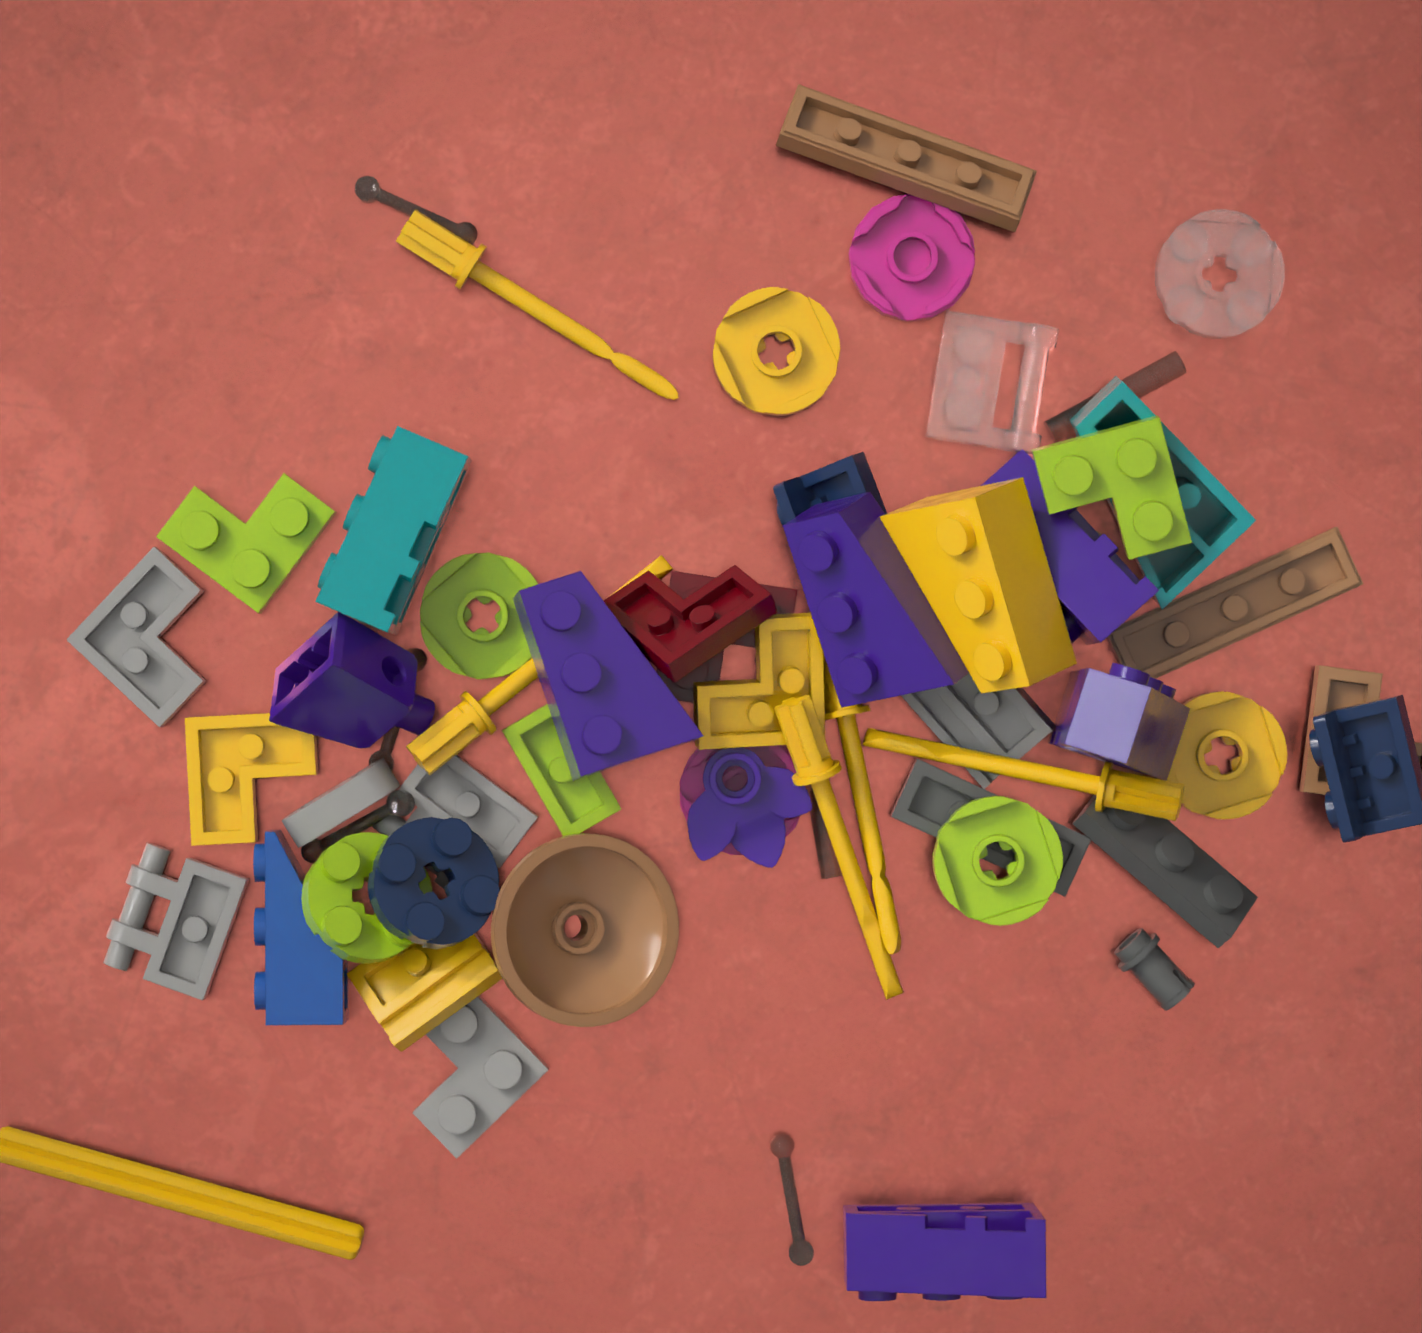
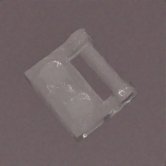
[925,310,1059,454]

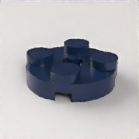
[368,817,500,949]

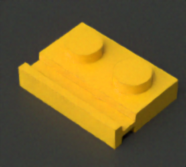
[347,933,502,1052]

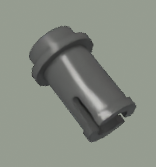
[1114,928,1195,1011]

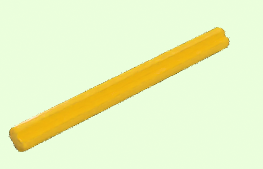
[0,1126,364,1260]

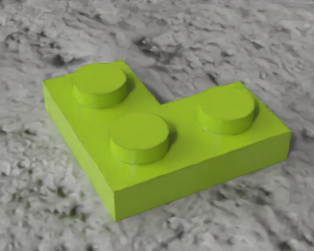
[1031,415,1192,560]
[156,473,337,614]
[501,704,621,836]

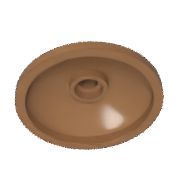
[491,833,679,1027]

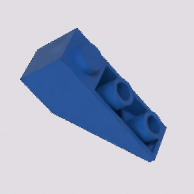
[253,830,349,1025]

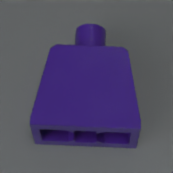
[269,612,435,748]

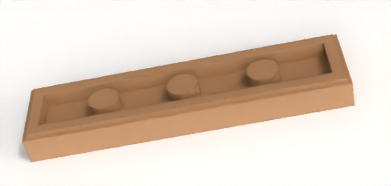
[776,84,1037,232]
[1107,527,1363,679]

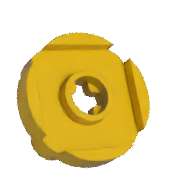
[713,287,841,416]
[1167,692,1287,819]

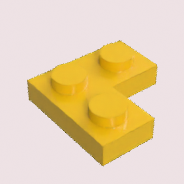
[693,613,825,750]
[185,713,318,846]

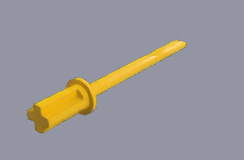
[396,209,679,400]
[406,555,673,776]
[823,653,901,955]
[774,694,904,1000]
[862,728,1184,821]

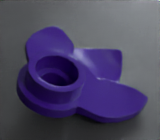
[687,747,812,868]

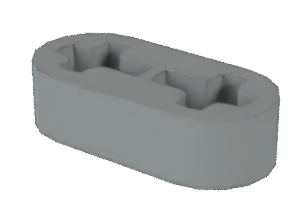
[281,758,400,848]

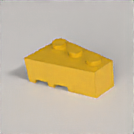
[880,477,1077,694]

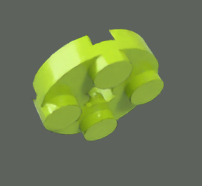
[420,552,538,680]
[932,796,1063,926]
[301,832,432,964]

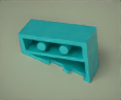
[1069,376,1256,610]
[315,426,472,635]

